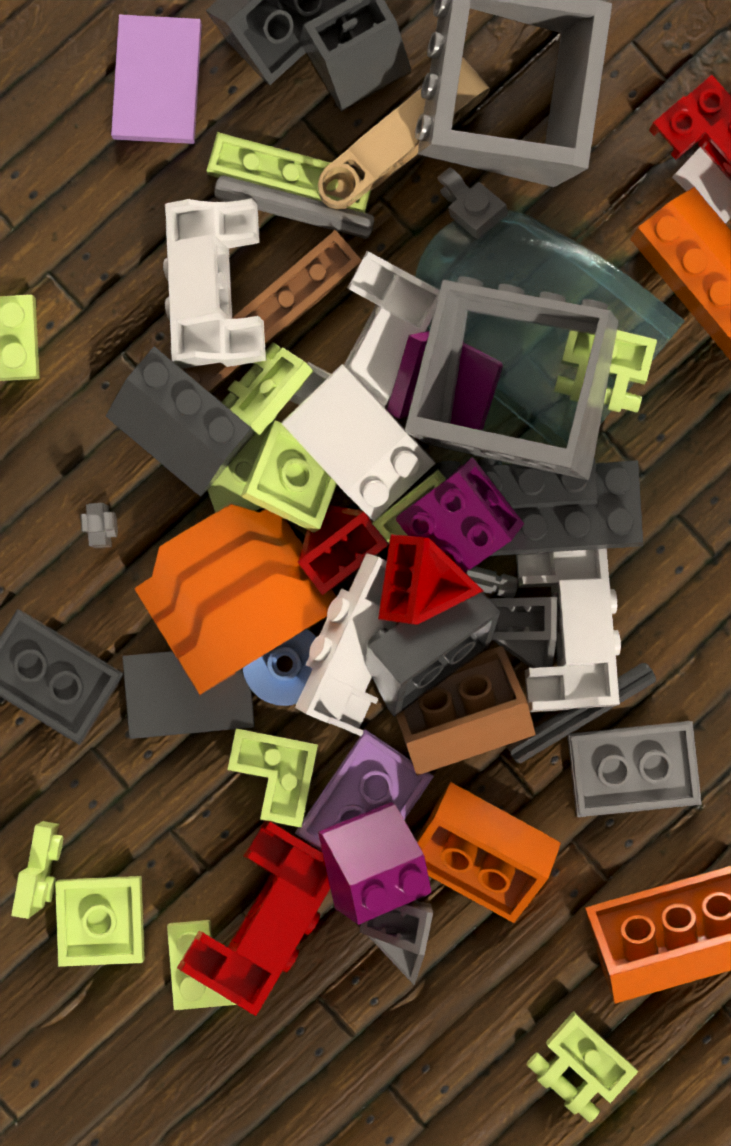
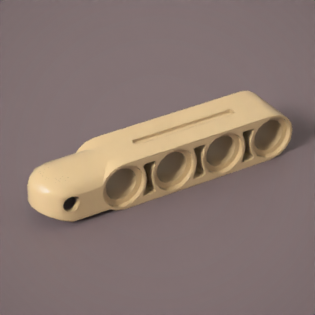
[318,57,490,209]

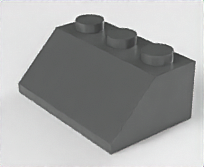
[206,0,347,85]
[105,346,254,497]
[365,592,500,717]

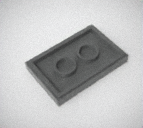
[0,609,124,745]
[122,651,255,739]

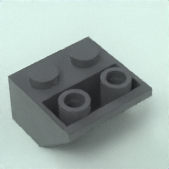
[300,0,412,112]

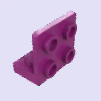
[387,331,503,431]
[396,457,524,573]

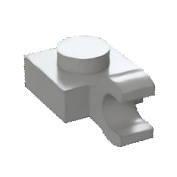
[437,167,508,240]
[80,503,118,548]

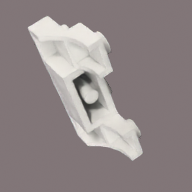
[163,198,266,369]
[290,251,440,407]
[295,553,397,736]

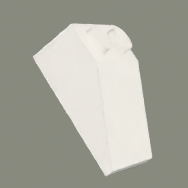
[281,364,435,521]

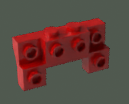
[649,75,731,222]
[177,821,330,1016]

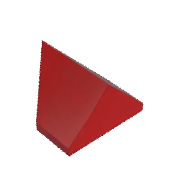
[298,505,389,595]
[378,534,484,625]

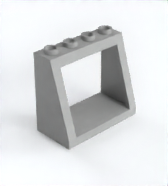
[415,0,612,187]
[404,276,619,480]

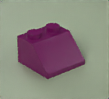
[318,802,432,925]

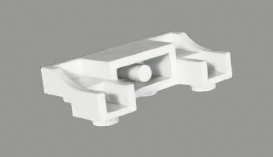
[516,549,621,712]

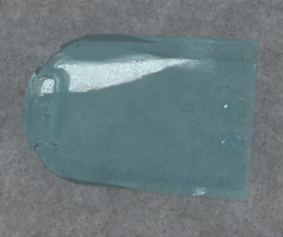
[415,210,685,448]

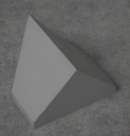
[489,597,557,668]
[359,900,433,985]

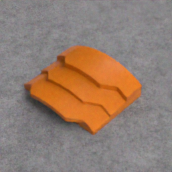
[134,504,336,696]

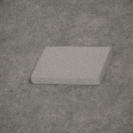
[567,721,702,817]

